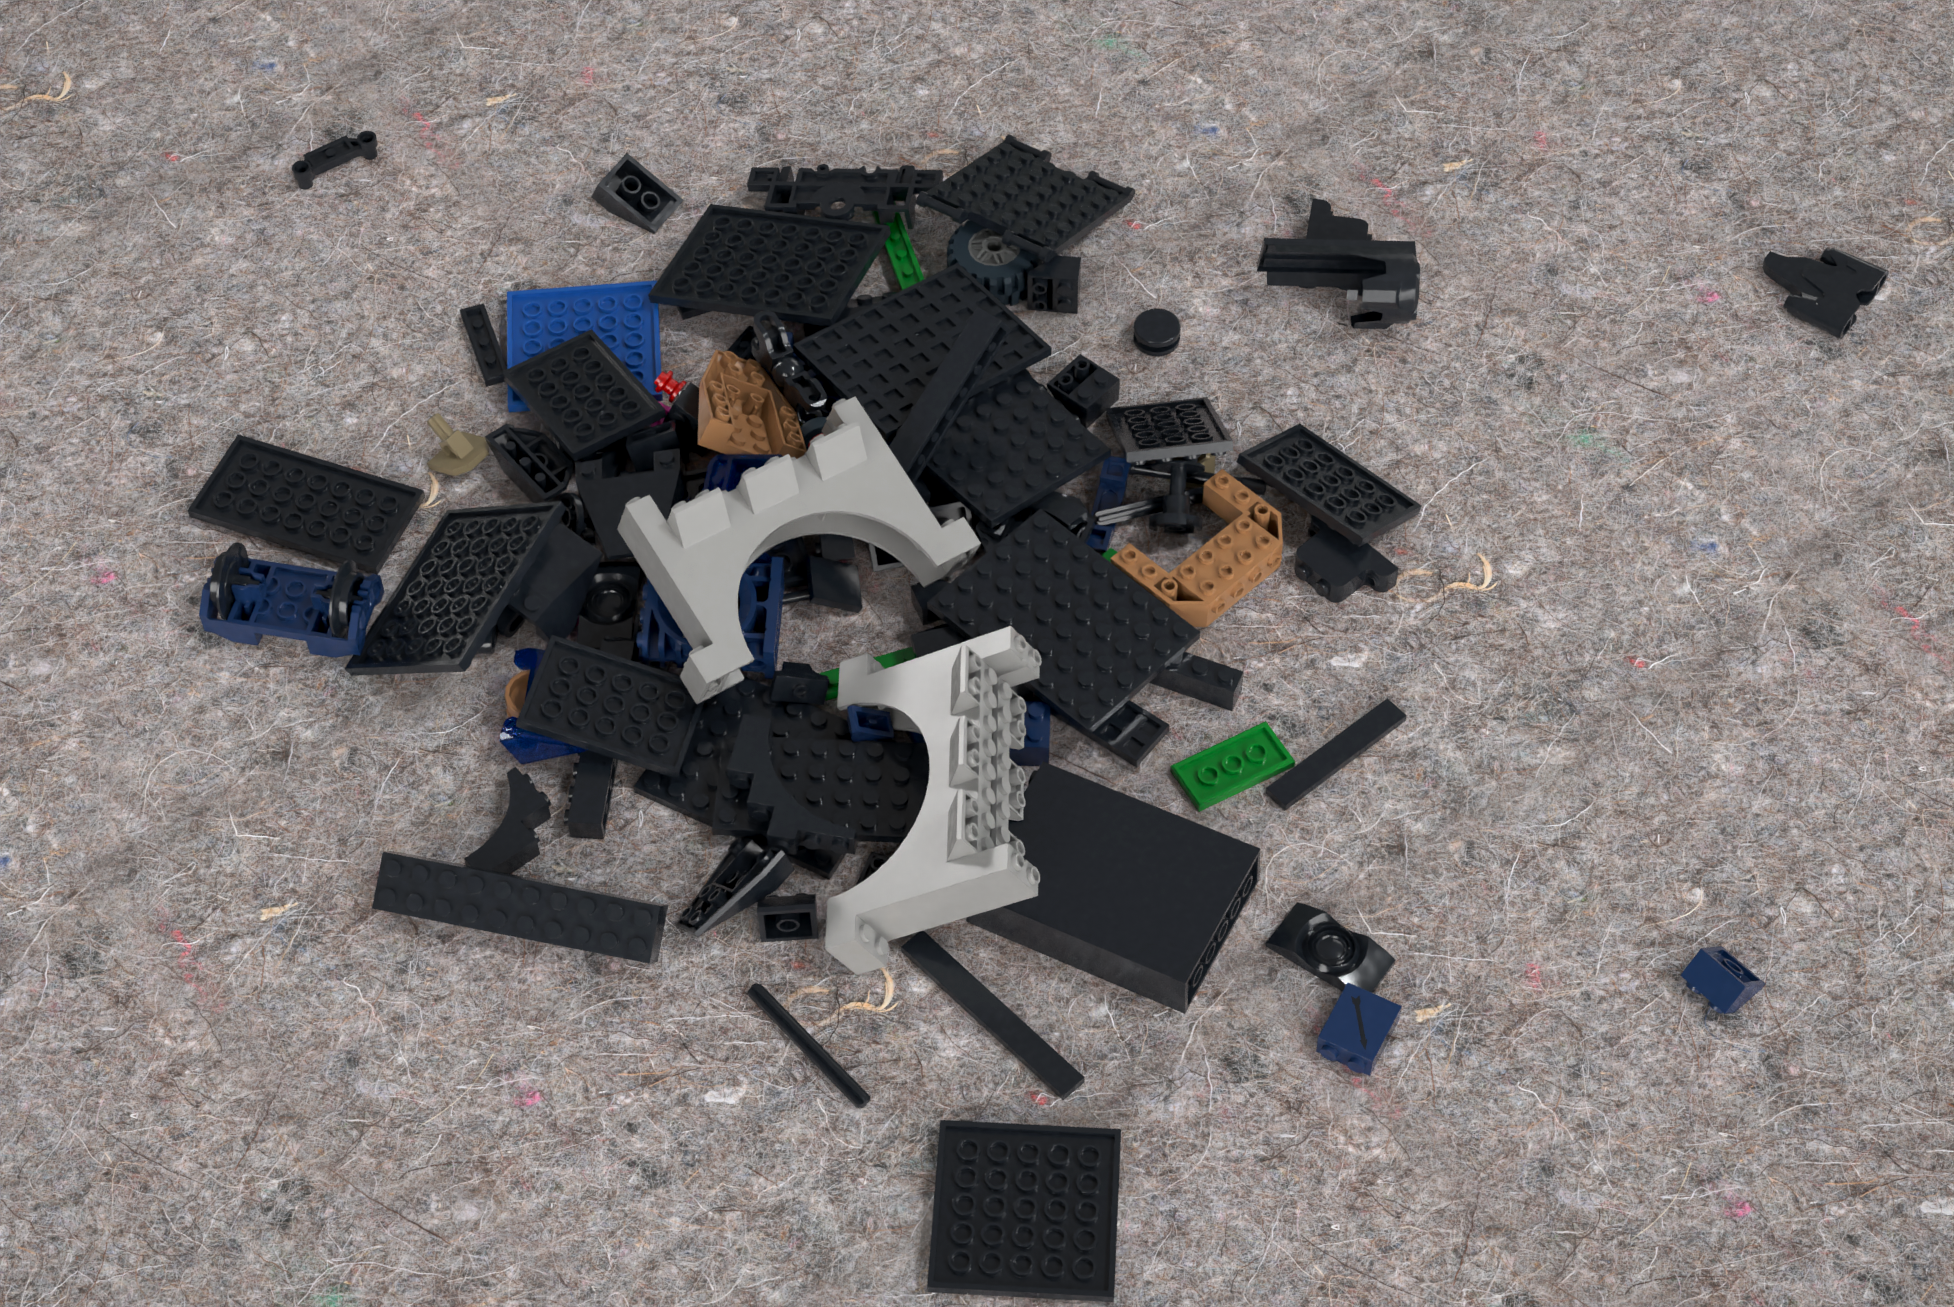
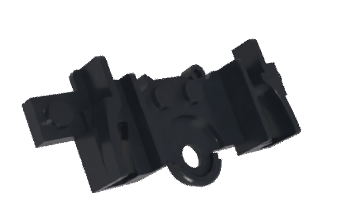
[747,164,944,229]

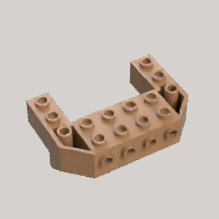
[1111,469,1283,627]

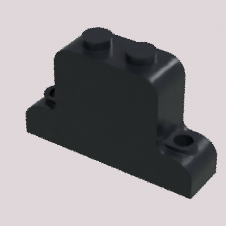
[1299,199,1373,289]
[1294,515,1399,603]

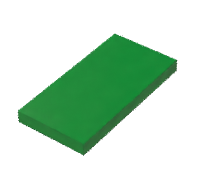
[1170,721,1295,812]

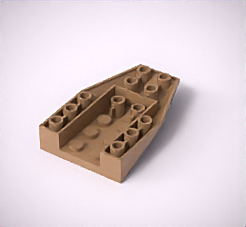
[698,349,807,467]

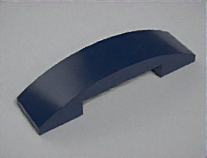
[1086,456,1131,552]

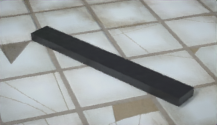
[901,930,1085,1100]

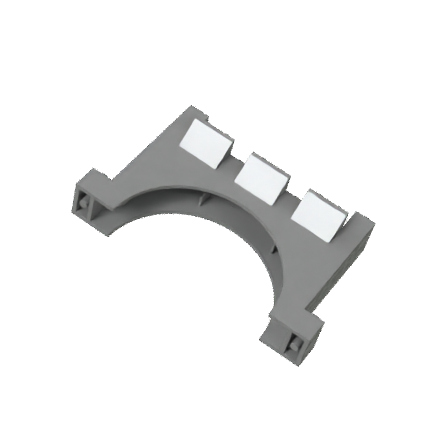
[617,396,981,704]
[825,626,1042,975]

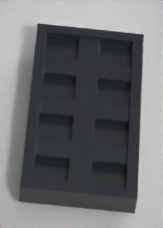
[1051,700,1170,768]

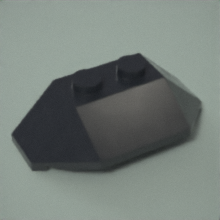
[485,424,574,503]

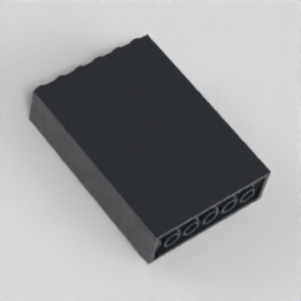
[966,762,1261,1014]

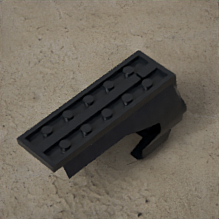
[1257,238,1420,329]

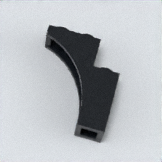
[464,767,551,874]

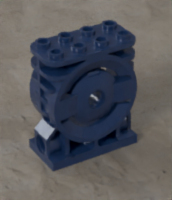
[637,557,785,679]

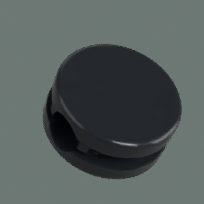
[1133,308,1181,356]

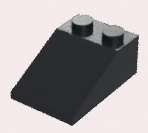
[591,153,684,234]

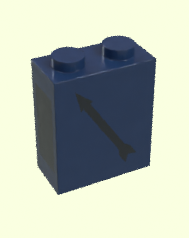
[1316,982,1402,1076]

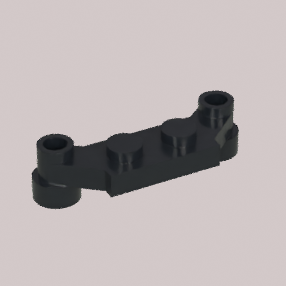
[292,131,378,190]

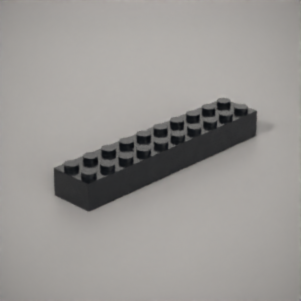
[372,851,668,964]

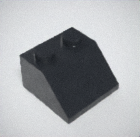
[757,893,819,942]

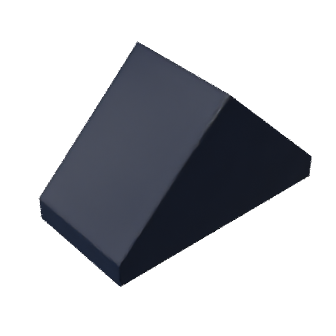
[847,705,895,742]

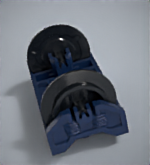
[199,542,385,658]

